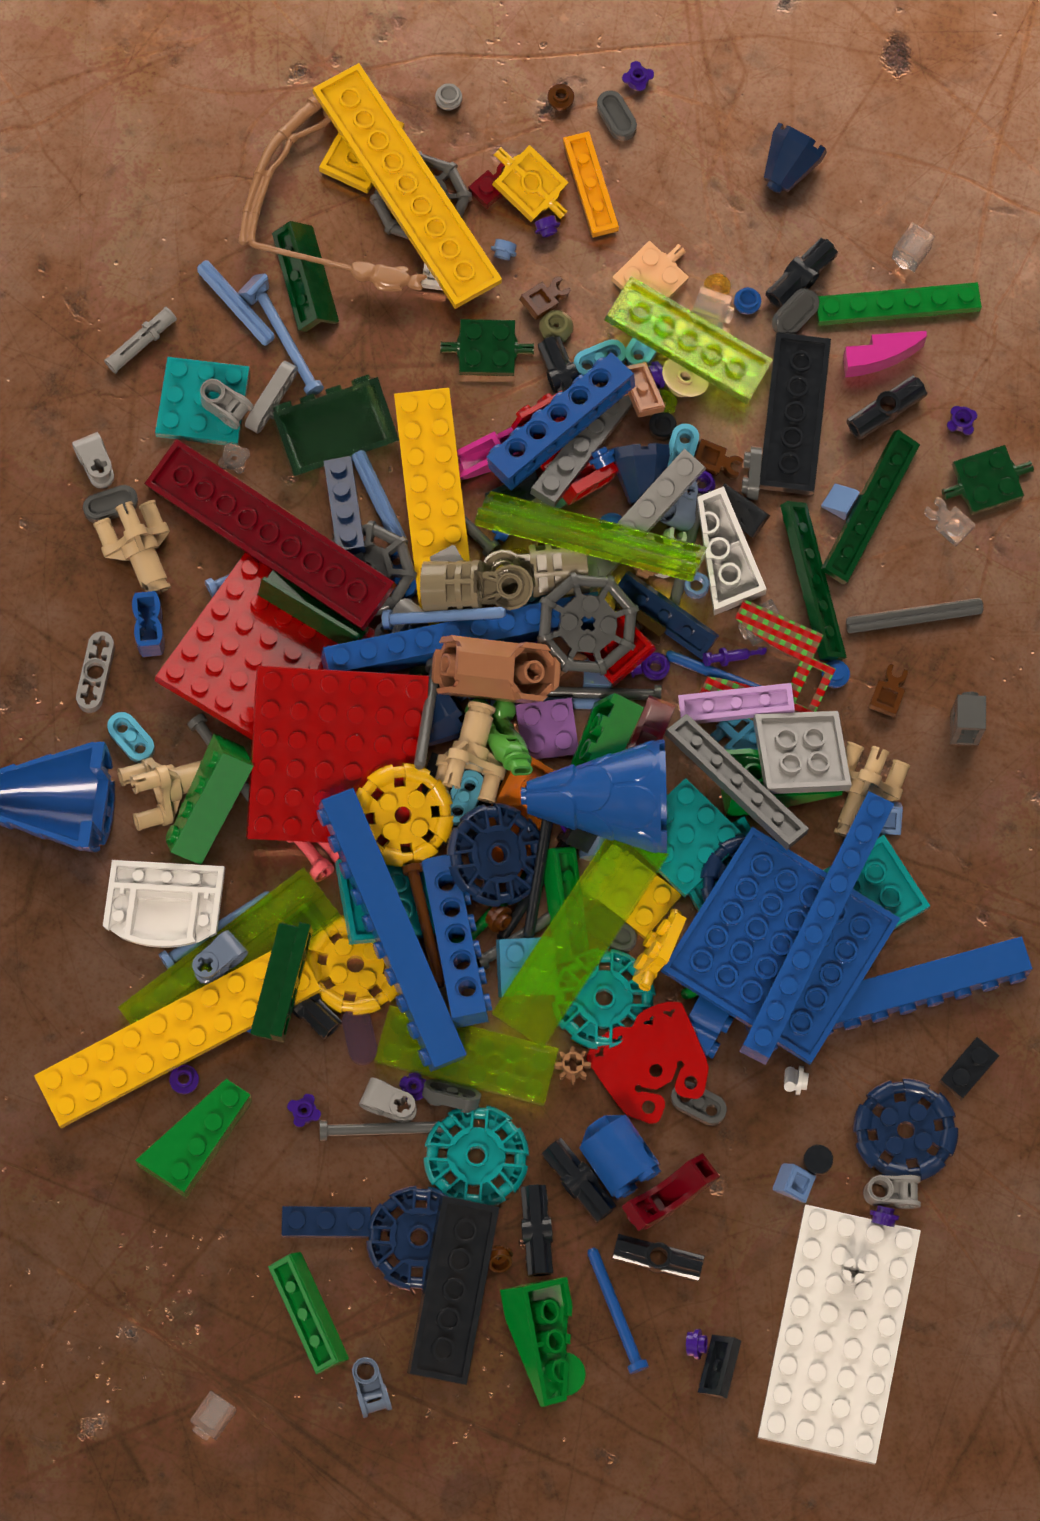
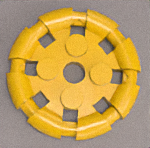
[356,763,454,867]
[306,915,398,1016]

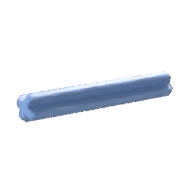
[197,260,274,346]
[352,450,408,545]

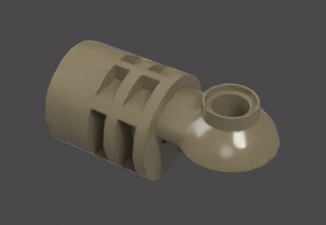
[483,540,590,597]
[420,560,534,611]

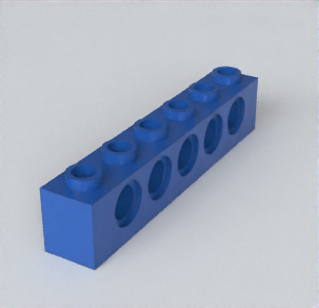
[487,352,635,490]
[422,854,492,1028]

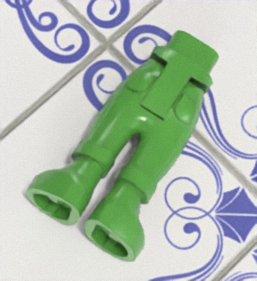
[465,698,533,775]

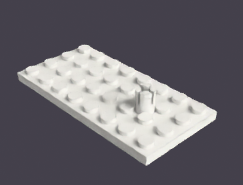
[757,1204,921,1465]

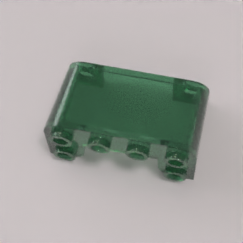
[269,374,399,477]

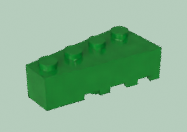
[135,1079,252,1198]

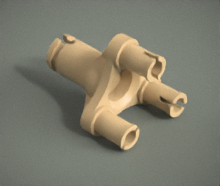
[93,500,171,595]
[435,701,506,804]
[833,741,911,837]
[117,757,202,831]

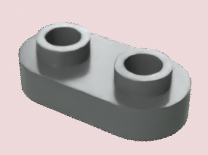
[741,446,762,501]
[422,1079,481,1113]
[671,1081,727,1126]

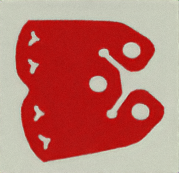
[586,1002,709,1124]

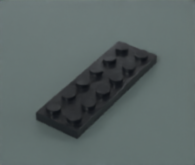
[759,332,831,496]
[407,1196,500,1385]

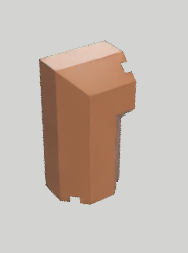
[431,635,560,704]

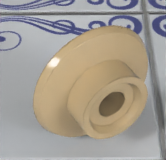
[662,356,709,397]

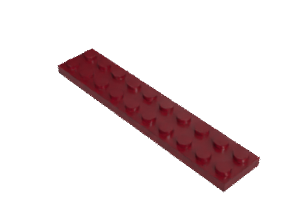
[144,439,397,631]

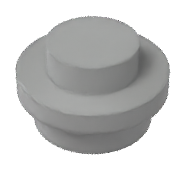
[435,83,462,110]

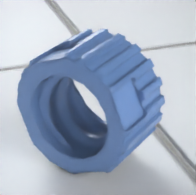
[684,572,710,599]

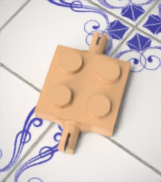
[611,241,689,317]

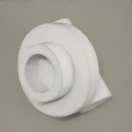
[784,1066,809,1095]

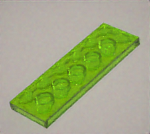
[604,276,773,404]
[375,1005,559,1106]

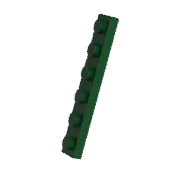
[820,430,920,584]
[780,501,847,661]

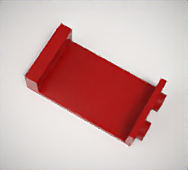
[511,390,618,506]

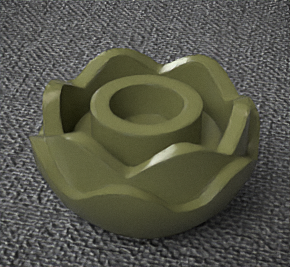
[539,310,574,342]

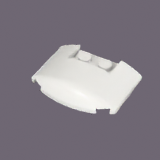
[103,860,225,948]

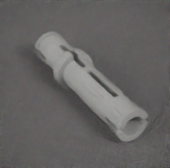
[104,306,177,374]

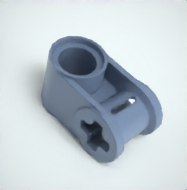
[660,481,698,532]
[192,930,248,985]
[352,1357,392,1418]

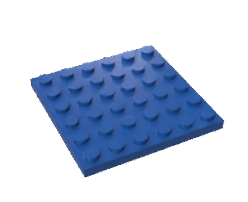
[661,827,901,1065]

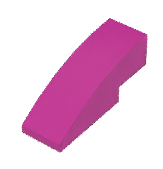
[843,331,927,378]
[457,427,524,481]

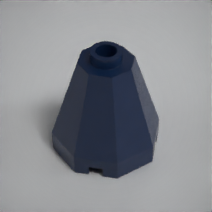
[764,122,827,194]
[613,443,670,505]
[428,684,465,747]

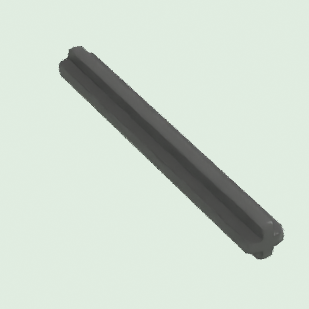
[846,598,984,633]

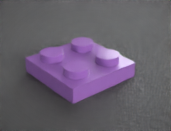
[515,698,578,760]

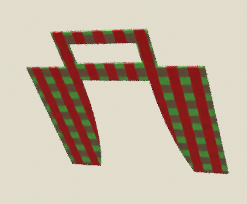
[700,599,836,721]

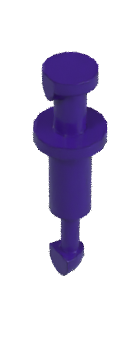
[703,647,767,667]

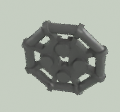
[370,151,472,239]
[331,521,417,616]
[536,572,639,676]

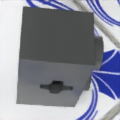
[950,692,986,745]

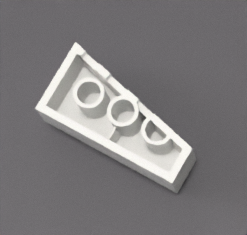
[697,486,767,615]

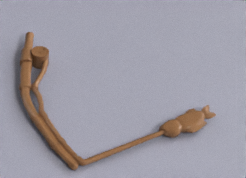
[239,66,427,291]

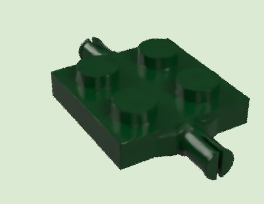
[440,319,534,376]
[942,445,1034,515]

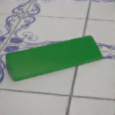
[544,847,589,965]
[268,1252,349,1374]

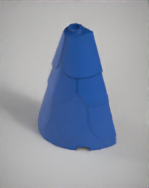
[521,740,667,853]
[0,742,115,852]

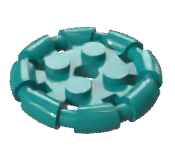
[552,948,656,1049]
[423,1106,529,1206]

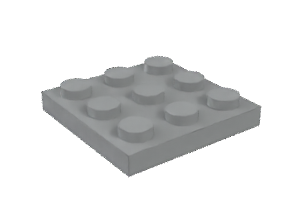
[753,711,852,794]

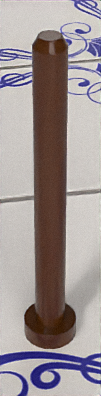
[402,862,445,988]

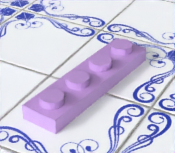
[678,683,795,724]

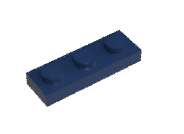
[282,1206,371,1238]

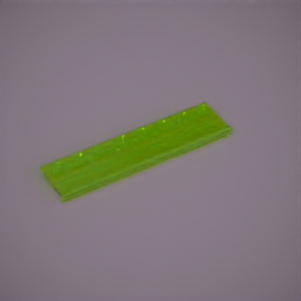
[475,491,707,582]
[492,839,669,1048]
[118,867,341,1024]

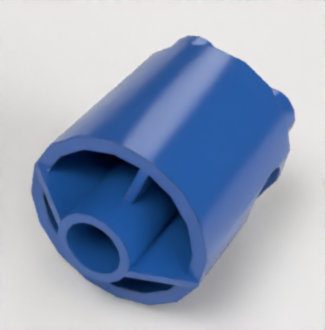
[579,1115,662,1199]

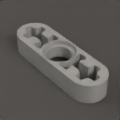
[245,361,298,433]
[76,632,115,713]

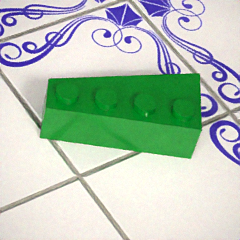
[570,693,644,766]
[166,734,254,865]

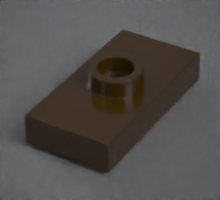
[614,602,666,646]

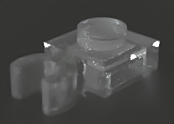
[924,497,976,547]

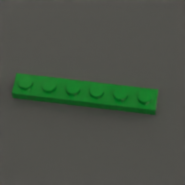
[816,282,982,326]

